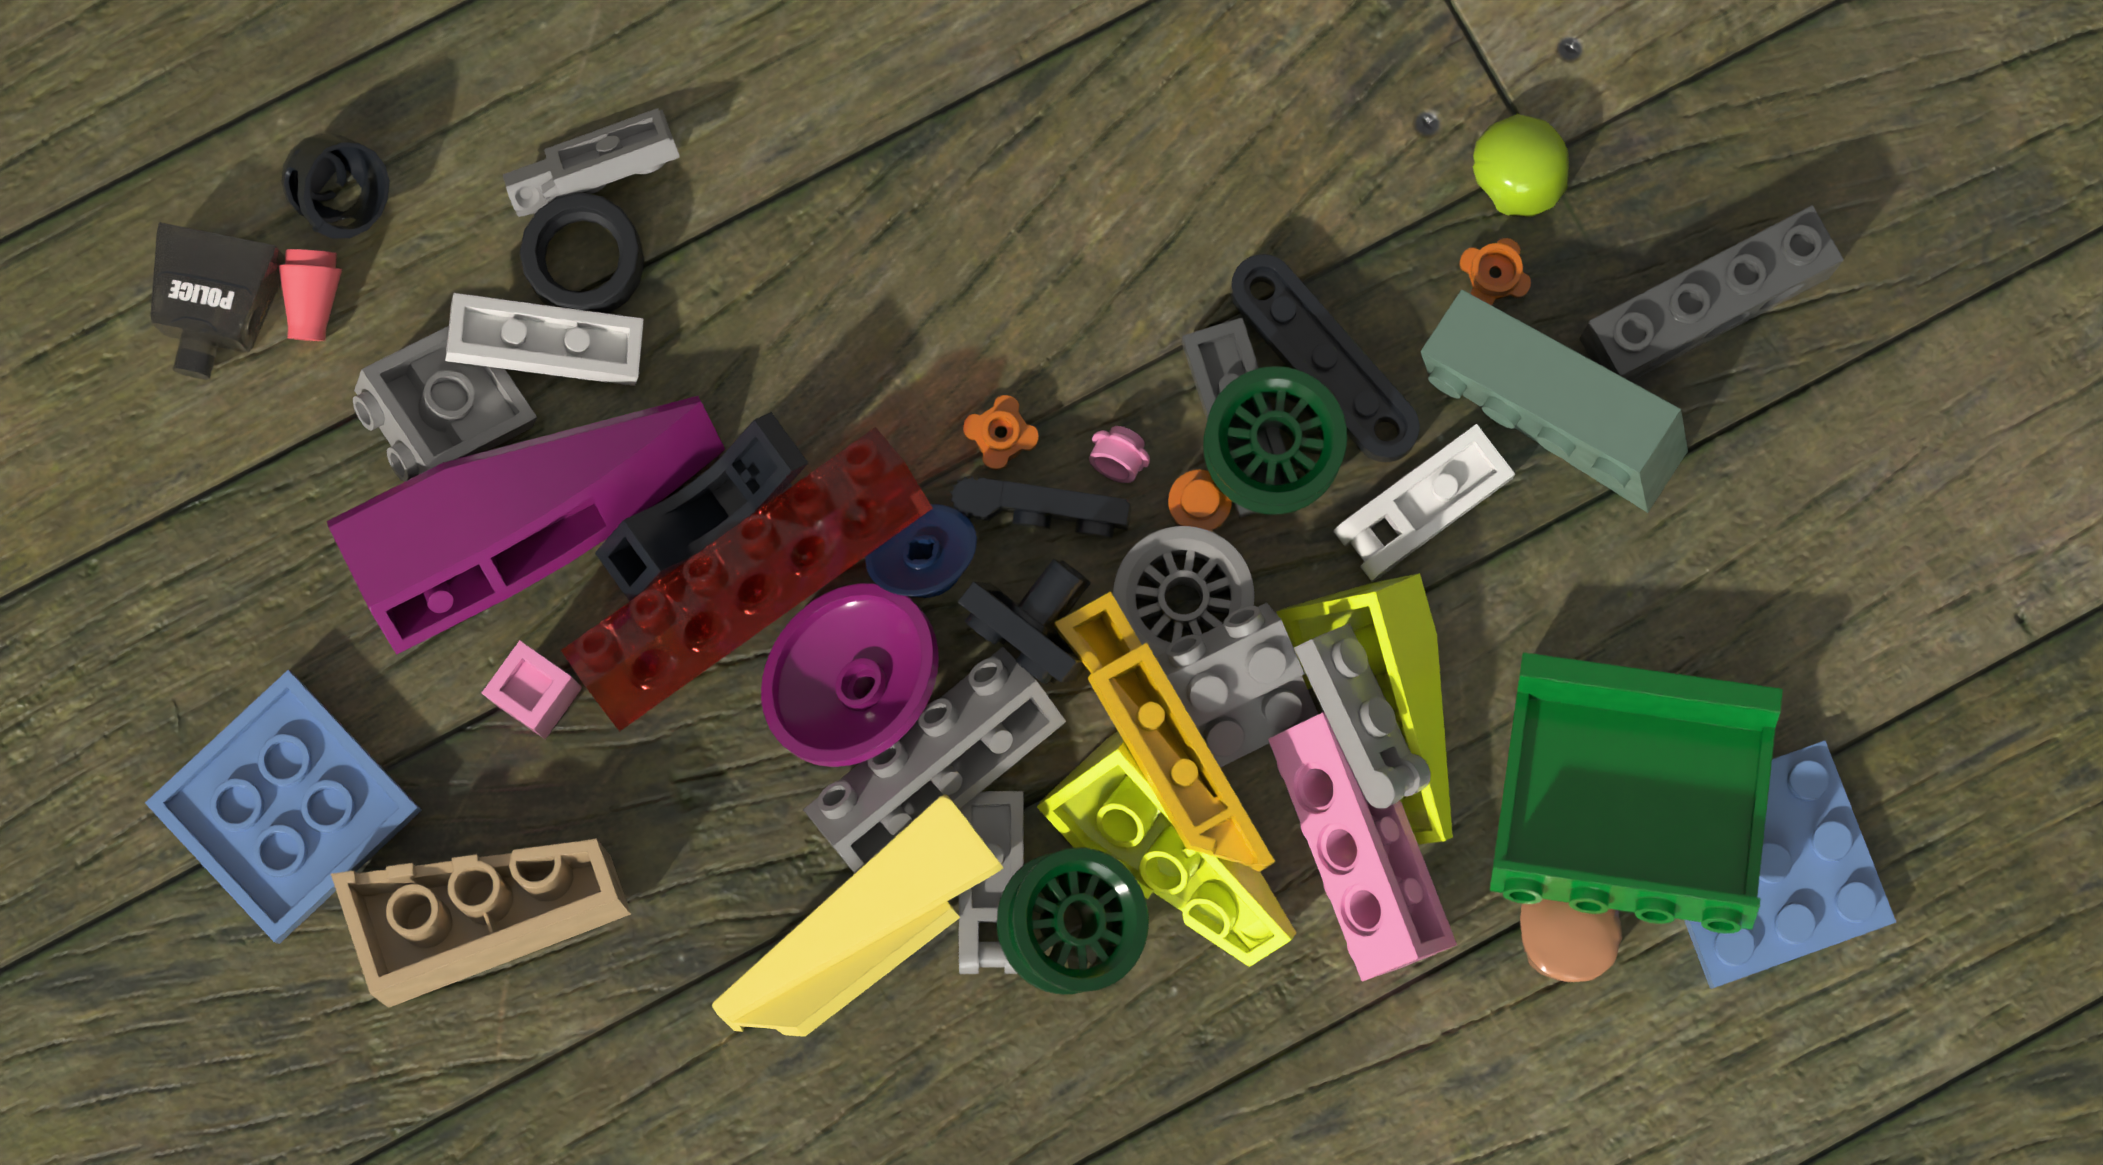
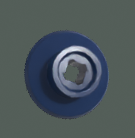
[865,504,977,598]

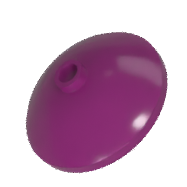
[761,584,939,767]

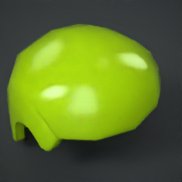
[1473,114,1569,217]

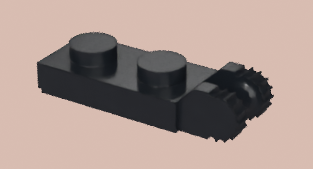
[950,476,1131,539]

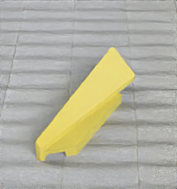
[712,795,1004,1037]

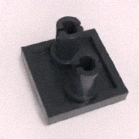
[958,558,1091,684]

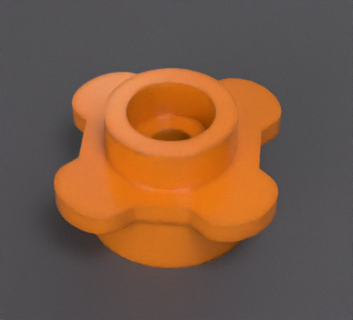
[1460,238,1531,306]
[963,395,1038,470]

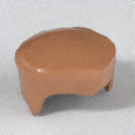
[1520,899,1622,982]

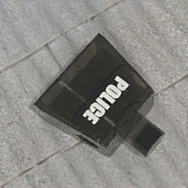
[150,222,285,380]

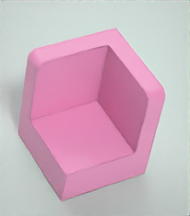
[482,640,582,739]

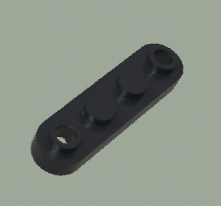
[1231,254,1420,462]

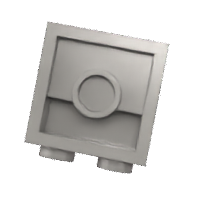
[353,326,537,482]
[1155,603,1318,767]

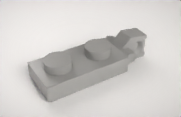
[503,108,680,217]

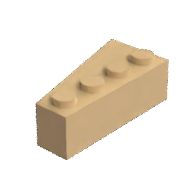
[331,839,631,1008]

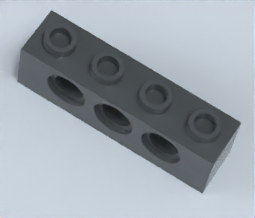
[1580,205,1844,381]

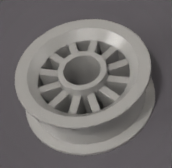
[1113,526,1254,657]

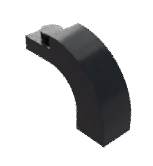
[595,412,809,604]

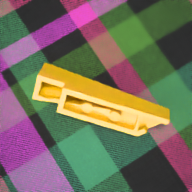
[1054,591,1275,872]

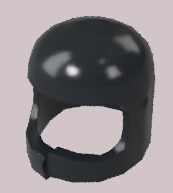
[281,133,390,239]

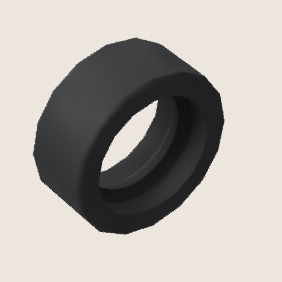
[520,193,645,314]

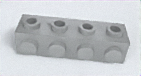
[803,647,1066,873]

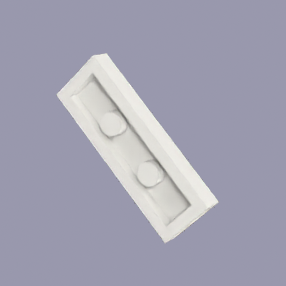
[445,293,643,386]

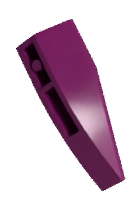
[327,396,725,655]

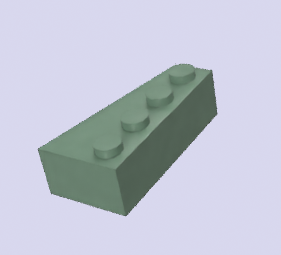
[1420,289,1688,513]

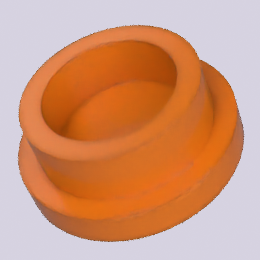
[1168,470,1232,531]

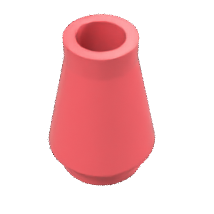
[278,249,342,341]

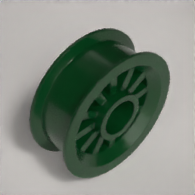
[1203,366,1347,515]
[997,848,1149,995]

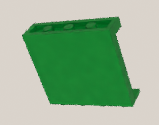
[1490,652,1783,933]

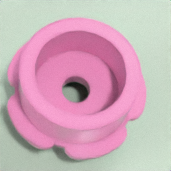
[1089,426,1150,483]

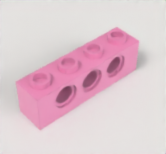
[1268,712,1457,981]

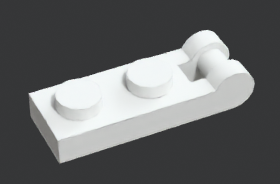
[1333,424,1515,582]

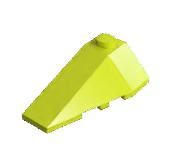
[1276,573,1453,845]
[1037,731,1296,967]

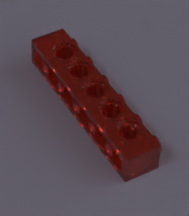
[561,427,933,732]

